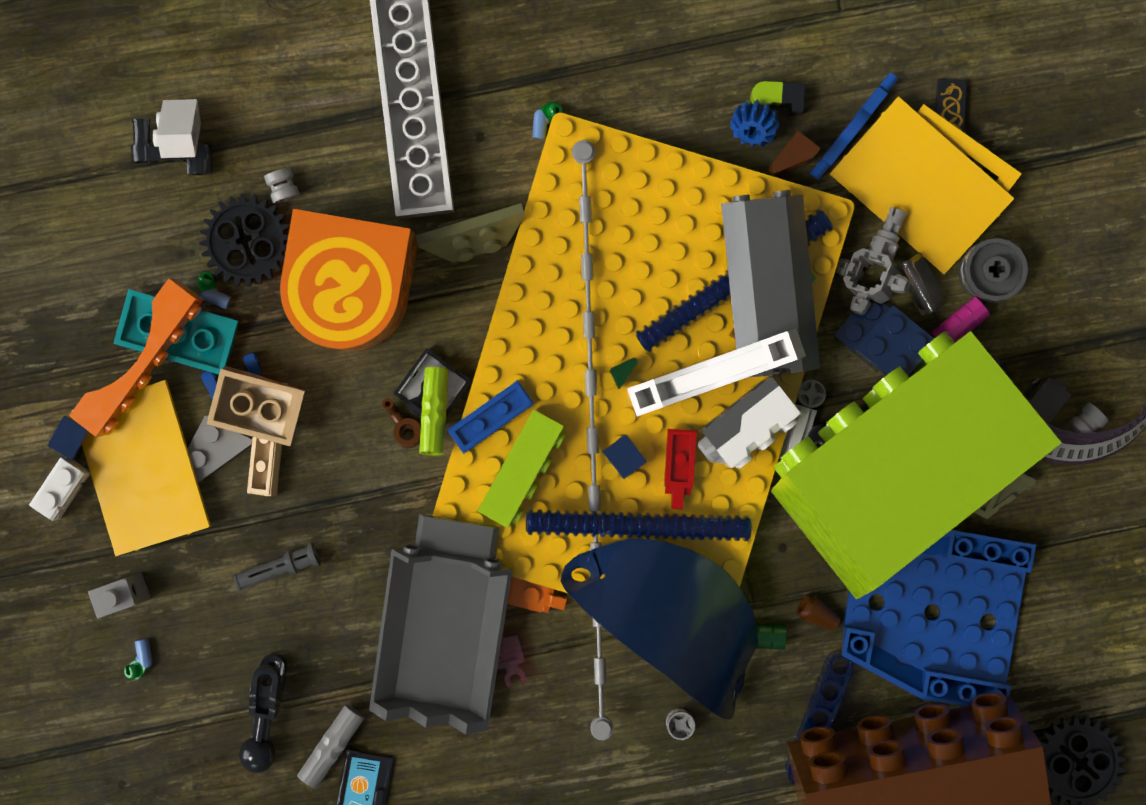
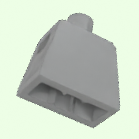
[88,572,151,619]

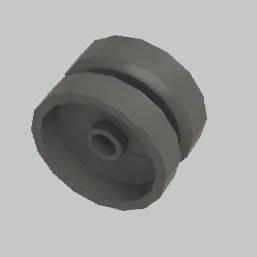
[958,238,1028,303]

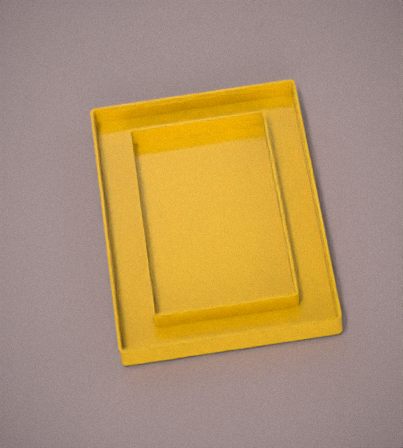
[432,113,854,593]

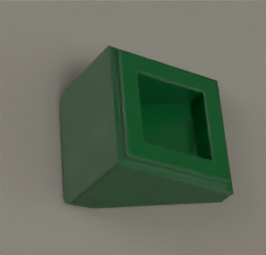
[610,358,638,390]

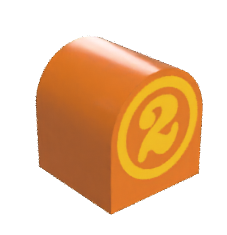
[280,209,418,351]

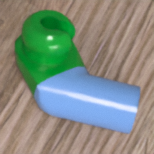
[532,102,563,140]
[197,271,231,309]
[124,639,153,680]

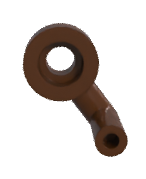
[382,398,421,448]

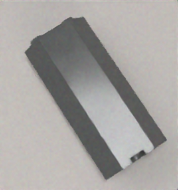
[721,190,820,377]

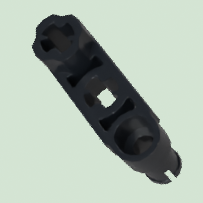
[131,118,213,176]

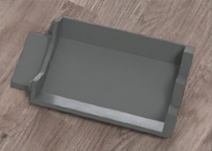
[369,514,513,735]

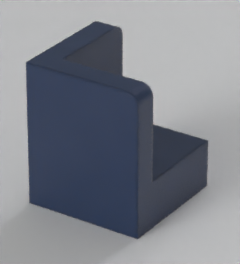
[47,416,89,460]
[602,435,647,479]

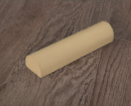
[247,382,288,496]

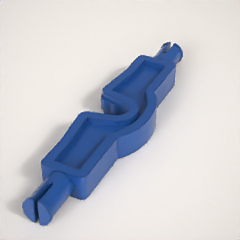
[810,72,899,181]

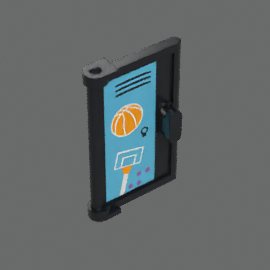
[336,748,395,805]

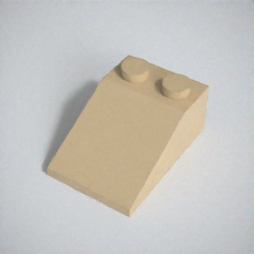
[207,366,305,446]

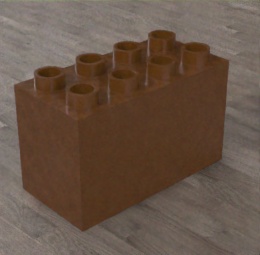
[787,692,1051,805]

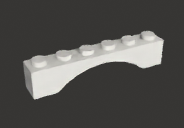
[627,329,806,416]

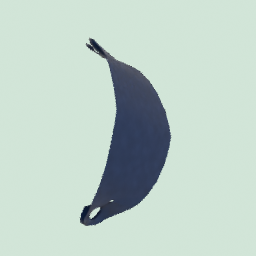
[561,539,758,720]

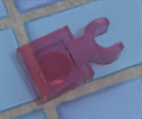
[497,634,526,688]

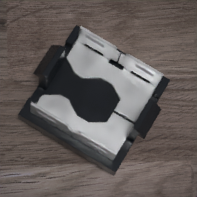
[393,348,473,418]

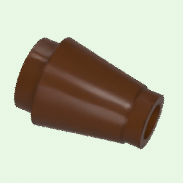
[796,595,841,631]

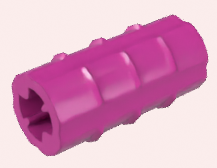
[930,297,990,343]

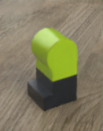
[750,81,805,115]

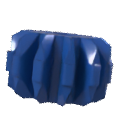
[730,99,780,148]

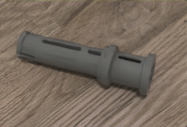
[233,542,321,591]

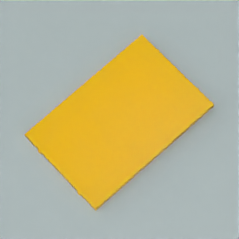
[830,96,1014,274]
[72,380,211,556]

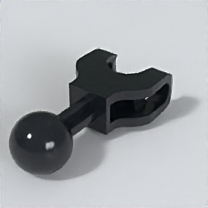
[239,654,287,773]

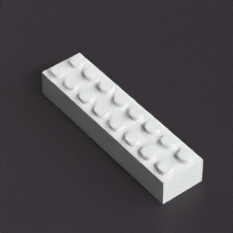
[370,0,455,219]

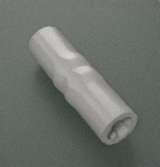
[297,704,365,789]

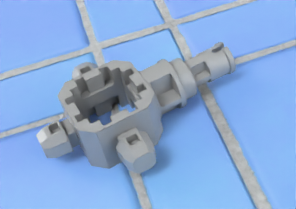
[835,207,911,315]

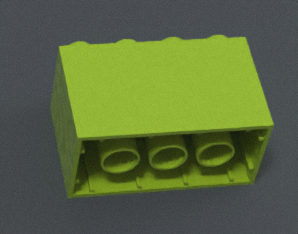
[771,331,1062,600]

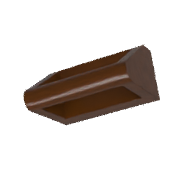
[766,131,821,177]

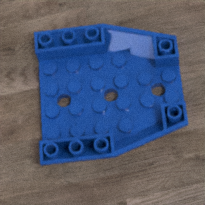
[842,530,1036,707]

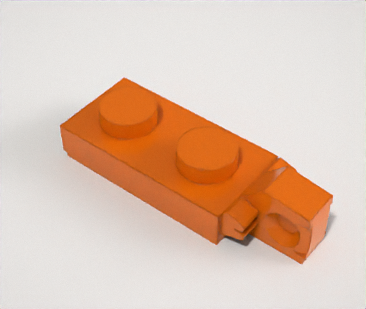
[507,577,567,613]

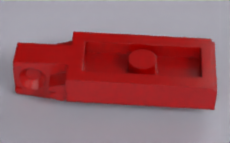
[664,429,697,510]

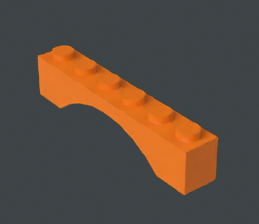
[69,278,204,437]

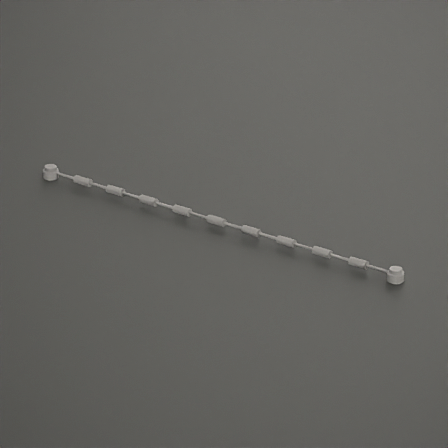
[572,140,613,740]

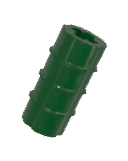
[756,622,787,650]

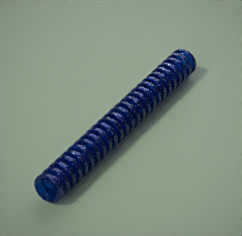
[635,209,833,353]
[526,509,752,541]

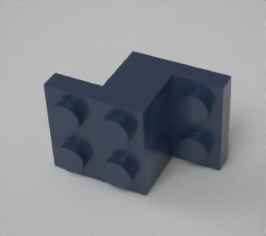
[834,301,934,376]

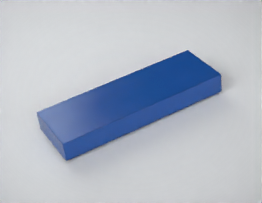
[447,380,534,454]

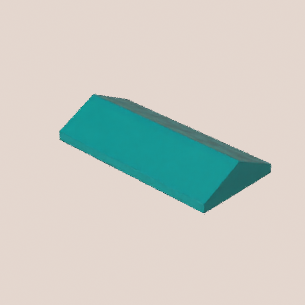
[113,289,239,374]

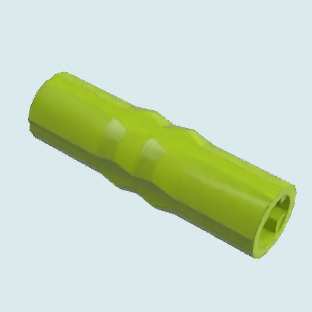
[419,367,449,456]

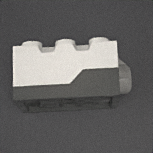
[698,376,801,469]

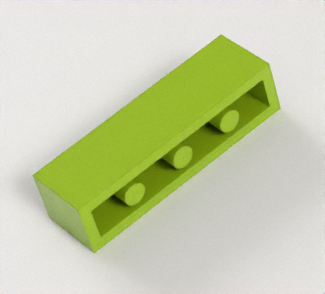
[477,409,566,528]

